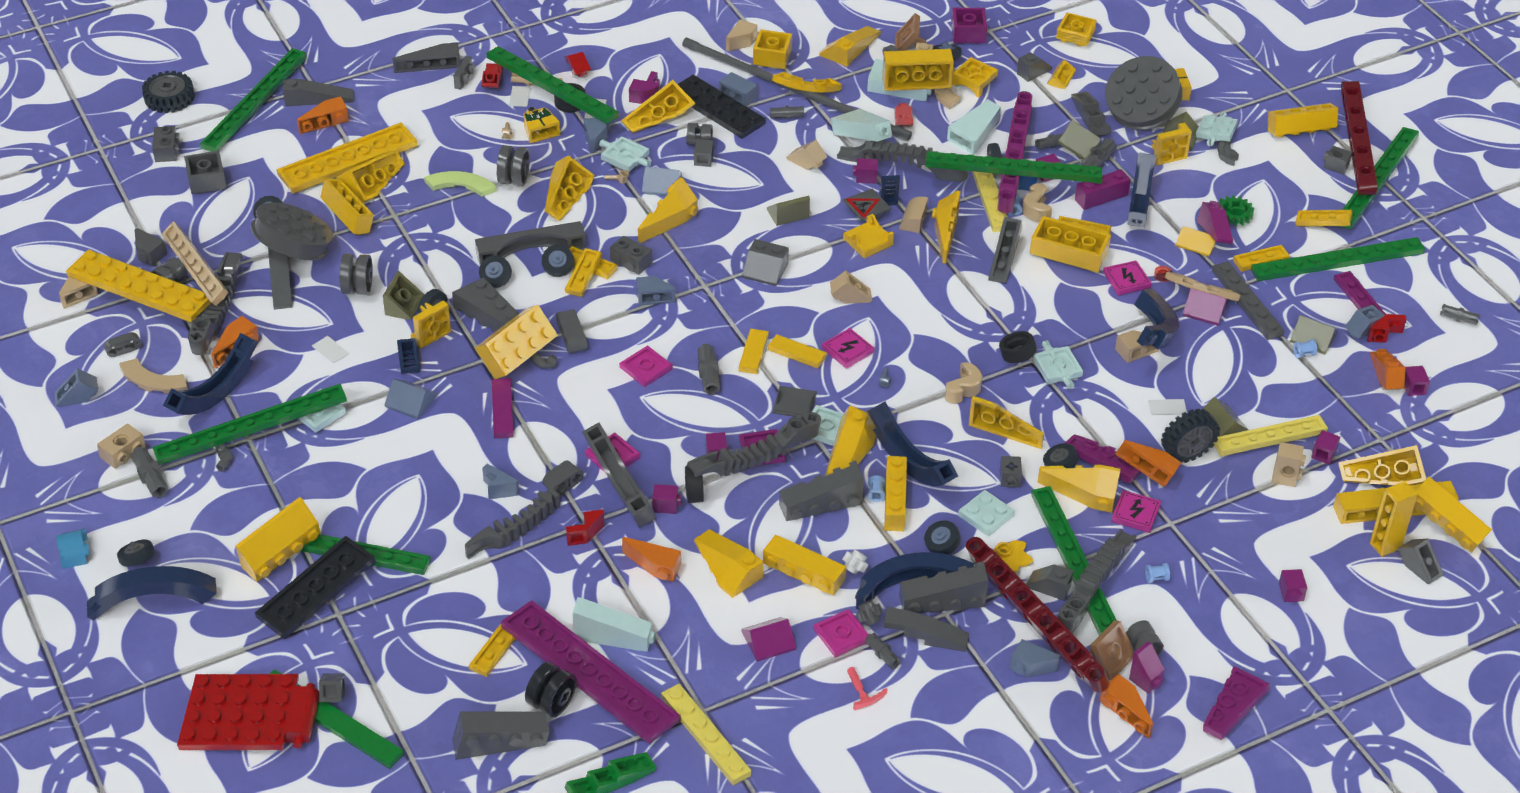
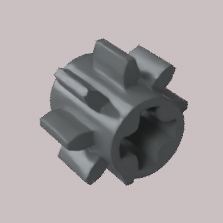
[856,600,883,626]

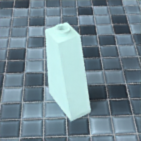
[867,58,932,101]
[947,99,1001,155]
[831,109,892,142]
[572,597,655,652]

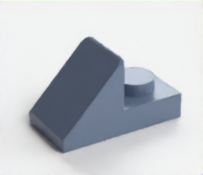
[482,463,519,499]

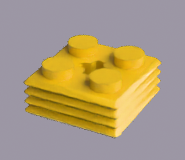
[1056,12,1097,46]

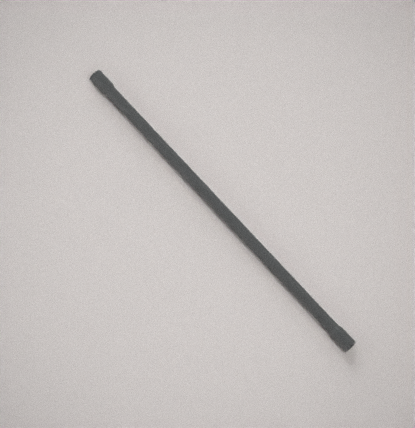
[682,37,912,141]

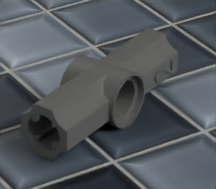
[1080,138,1117,168]
[698,344,720,395]
[130,446,169,498]

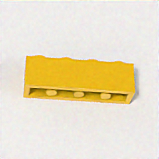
[1268,103,1338,137]
[320,178,374,235]
[884,456,907,532]
[1414,477,1492,553]
[1370,481,1418,557]
[763,534,846,596]

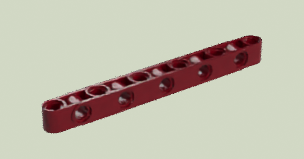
[1341,81,1377,195]
[966,537,1109,693]

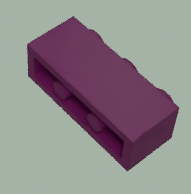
[1075,169,1131,210]

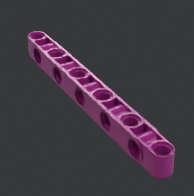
[997,91,1033,213]

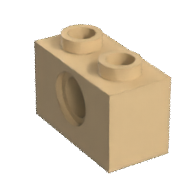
[97,423,146,469]
[1271,442,1306,487]

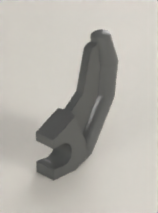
[1217,139,1239,166]

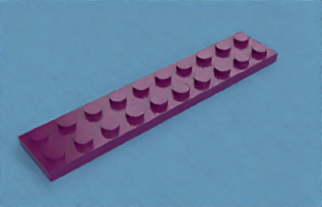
[501,600,680,744]

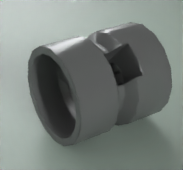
[686,123,713,145]
[151,257,187,282]
[1126,620,1164,656]

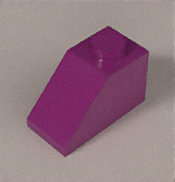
[1129,641,1165,694]

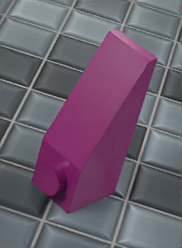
[1197,201,1233,244]

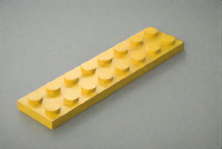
[276,122,418,194]
[66,249,211,323]

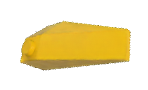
[819,26,881,67]
[336,148,405,203]
[932,190,961,264]
[825,405,876,476]
[694,529,763,598]

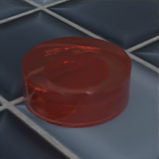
[1154,266,1173,282]

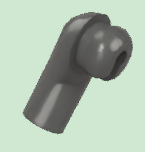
[530,353,558,368]
[216,444,233,472]

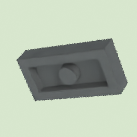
[453,56,474,90]

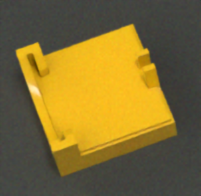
[952,57,998,97]
[1151,122,1192,166]
[843,214,894,259]
[410,300,451,348]

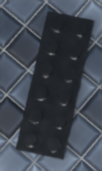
[678,74,766,139]
[255,536,375,639]

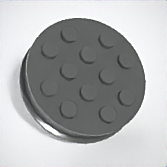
[1105,56,1182,130]
[250,203,333,260]

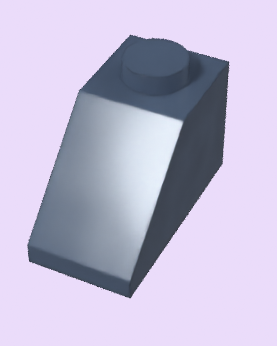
[584,117,610,153]
[636,276,675,306]
[1345,305,1385,339]
[54,368,99,407]
[1009,639,1061,678]

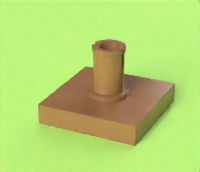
[895,13,926,51]
[1090,620,1134,680]

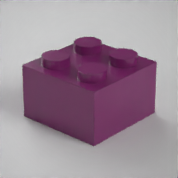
[951,8,987,44]

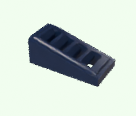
[879,175,900,205]
[397,338,420,374]

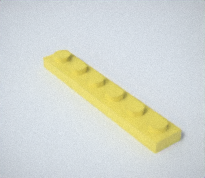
[972,171,1007,232]
[1213,415,1328,457]
[661,684,751,785]

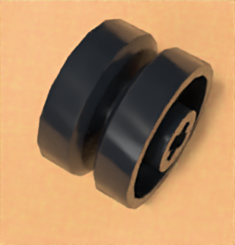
[525,662,577,717]

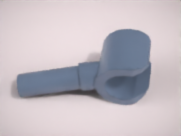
[879,367,891,388]

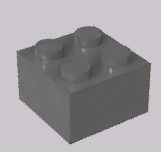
[184,150,227,194]

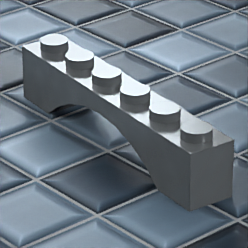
[475,221,586,265]
[582,422,656,528]

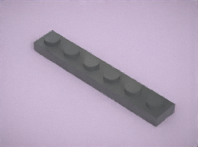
[1212,261,1284,340]

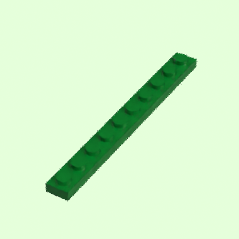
[486,46,619,124]
[200,48,307,152]
[1340,127,1419,229]
[926,151,1102,183]
[1251,237,1425,282]
[152,383,347,465]
[1031,486,1117,635]

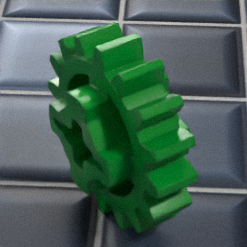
[1219,195,1255,226]

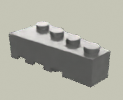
[452,277,519,332]
[779,461,864,521]
[899,561,988,613]
[452,711,549,760]

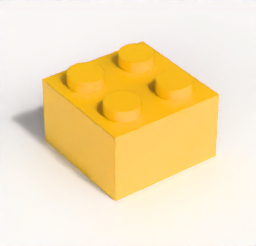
[753,29,792,69]

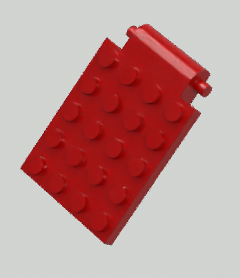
[177,674,319,750]

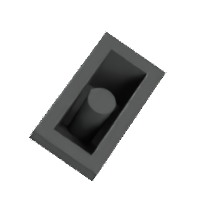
[1017,52,1052,82]
[134,228,167,266]
[1398,538,1444,584]
[1026,564,1074,601]

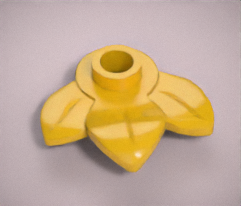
[994,540,1033,572]

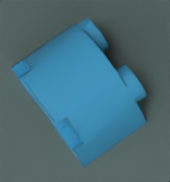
[56,528,90,569]

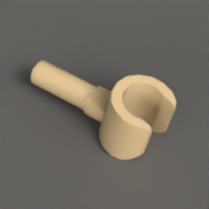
[502,122,513,140]
[604,170,629,184]

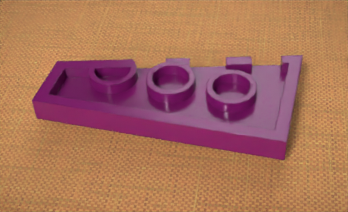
[1065,434,1142,484]
[1203,666,1270,740]

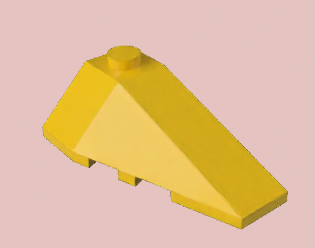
[621,80,695,133]
[545,155,595,221]
[638,177,698,243]
[969,396,1044,449]
[1338,445,1426,485]
[1037,465,1120,513]

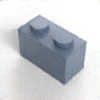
[719,72,758,107]

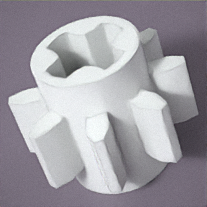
[842,549,868,575]

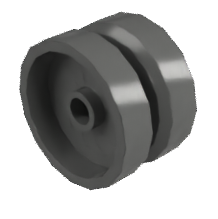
[496,145,530,186]
[339,254,373,295]

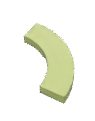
[424,171,497,197]

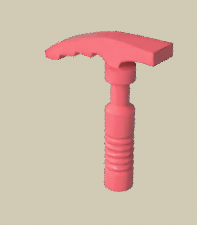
[847,667,888,711]

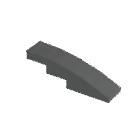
[1071,92,1111,136]
[884,606,969,652]

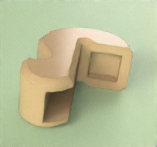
[1022,183,1052,222]
[944,362,983,404]

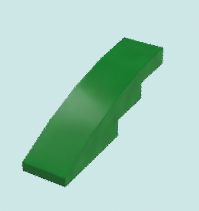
[564,752,657,793]

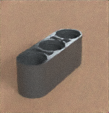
[556,309,588,354]

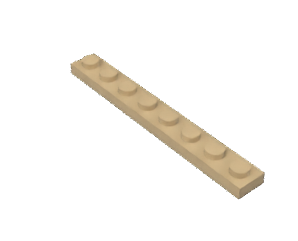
[162,221,229,306]

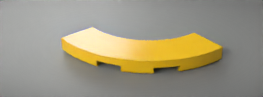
[772,72,842,92]

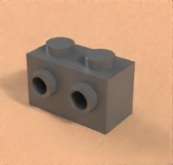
[152,126,180,162]
[610,235,652,275]

